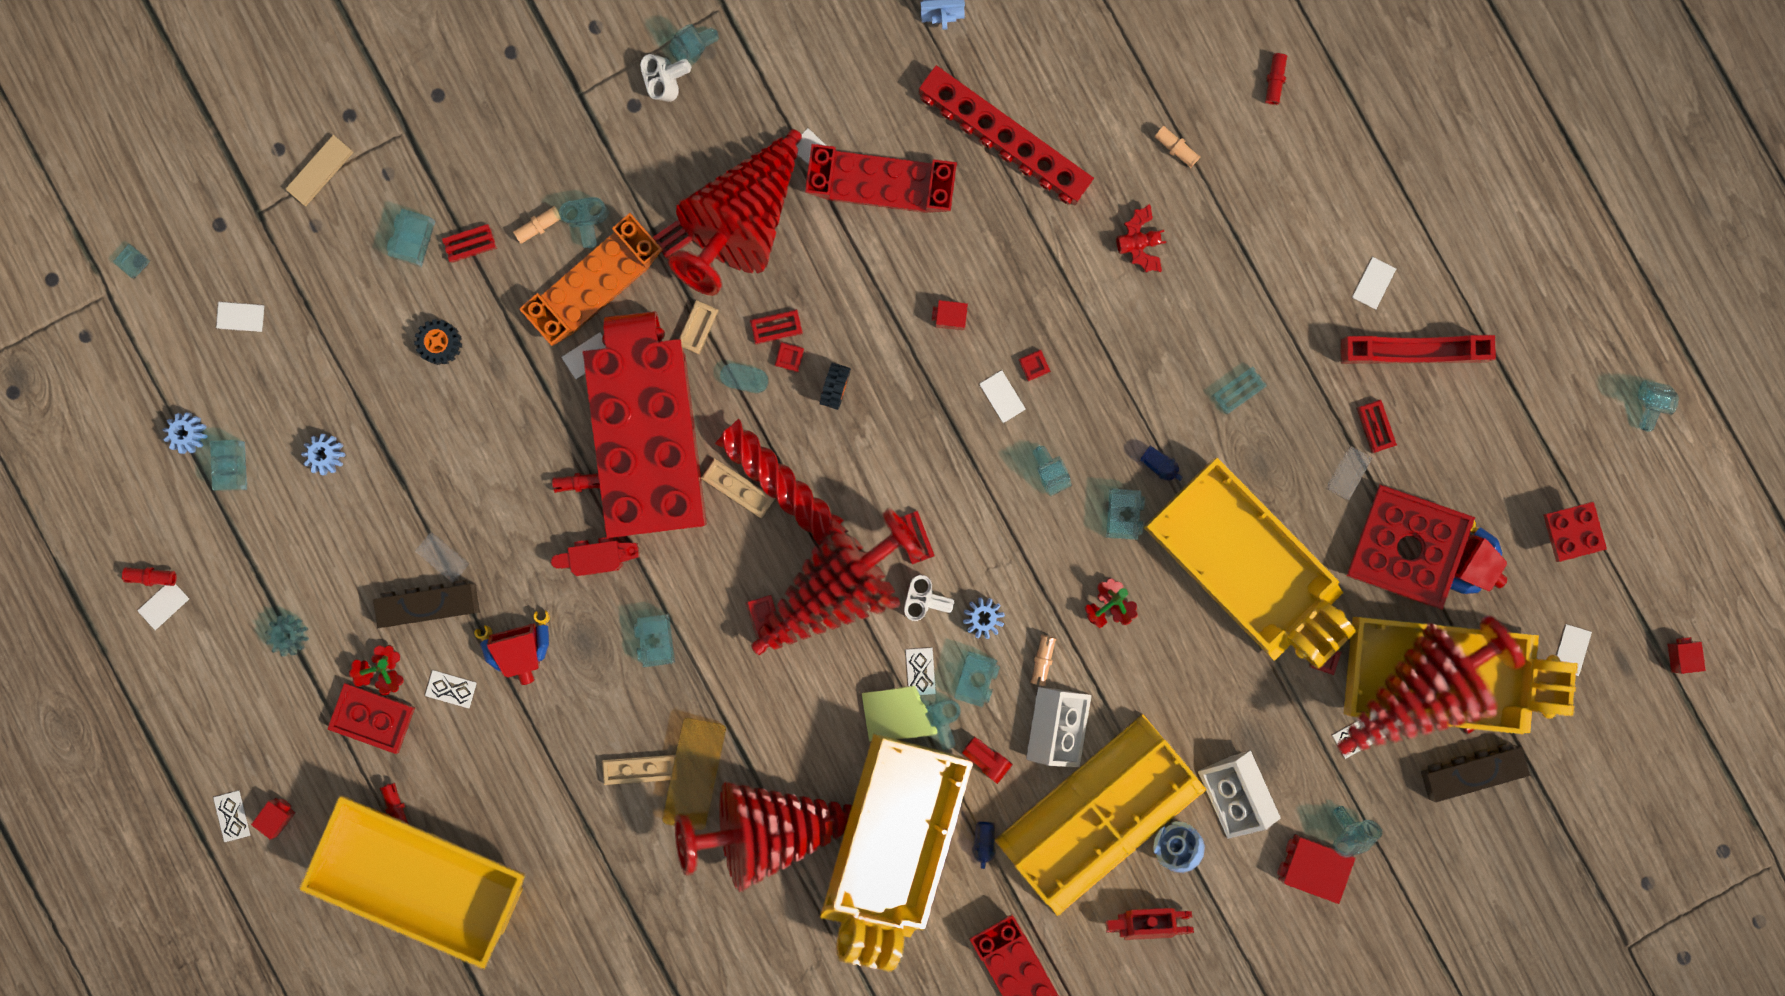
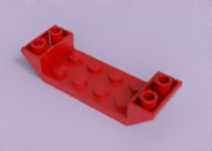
[805,144,957,213]
[969,914,1059,996]

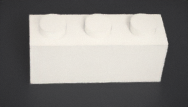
[1026,687,1091,767]
[1198,751,1281,839]

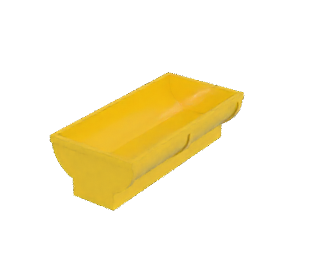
[994,714,1207,916]
[299,796,525,969]

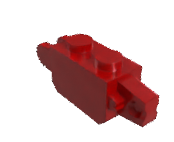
[550,537,640,576]
[1105,908,1194,940]

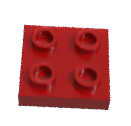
[1543,502,1607,562]

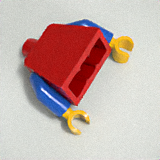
[1450,520,1507,594]
[474,610,550,685]

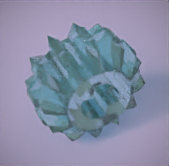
[265,615,309,657]

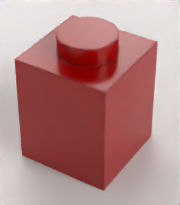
[931,300,968,331]
[1667,637,1706,674]
[251,798,296,840]

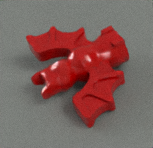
[1116,204,1166,273]

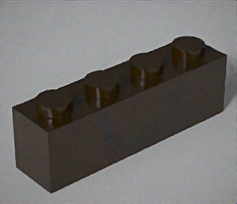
[373,580,480,628]
[1421,742,1530,802]

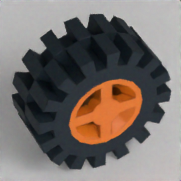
[414,319,462,365]
[819,362,851,410]

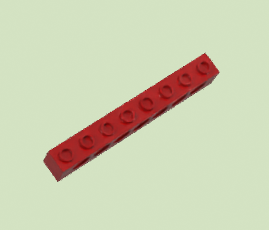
[919,65,1094,206]

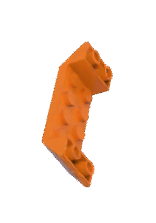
[519,213,662,346]

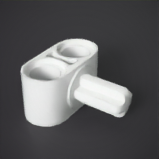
[640,54,692,102]
[904,575,954,621]

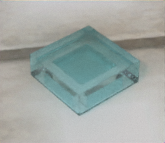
[113,244,150,279]

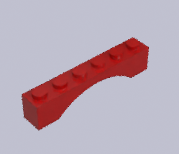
[1341,335,1496,364]

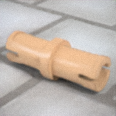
[1155,126,1200,168]
[513,206,562,244]
[1030,635,1057,686]

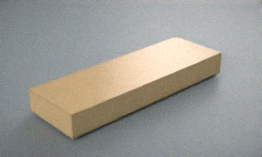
[286,135,354,206]
[701,458,775,519]
[602,754,678,785]

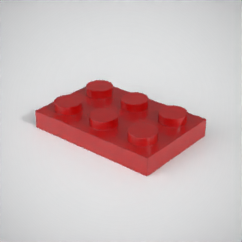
[327,683,415,754]

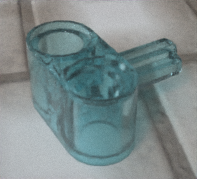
[668,24,719,65]
[559,197,608,248]
[1638,380,1679,432]
[1033,446,1072,497]
[925,698,961,750]
[1332,806,1382,857]

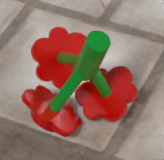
[1085,578,1138,628]
[349,645,404,695]

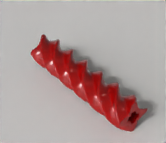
[715,419,844,546]

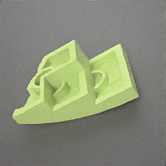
[862,686,938,741]

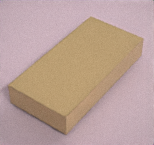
[679,300,719,355]

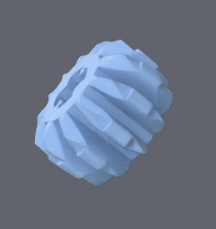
[162,412,208,454]
[301,434,345,475]
[963,597,1005,639]

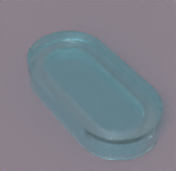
[720,363,769,393]

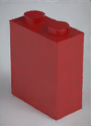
[1278,834,1356,904]

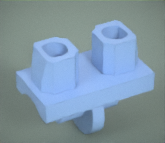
[921,0,965,30]

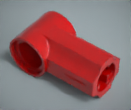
[962,736,1013,784]

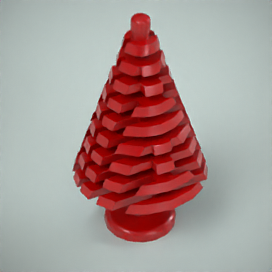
[668,129,802,296]
[751,507,925,655]
[1336,615,1525,755]
[674,782,852,892]

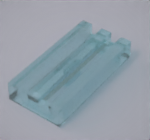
[1212,367,1267,415]

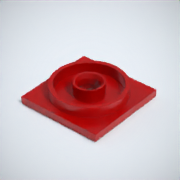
[1346,484,1475,610]

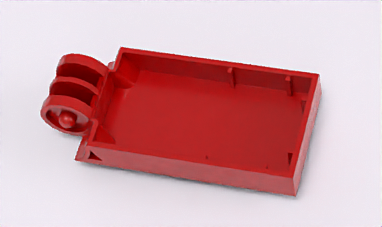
[583,311,707,538]

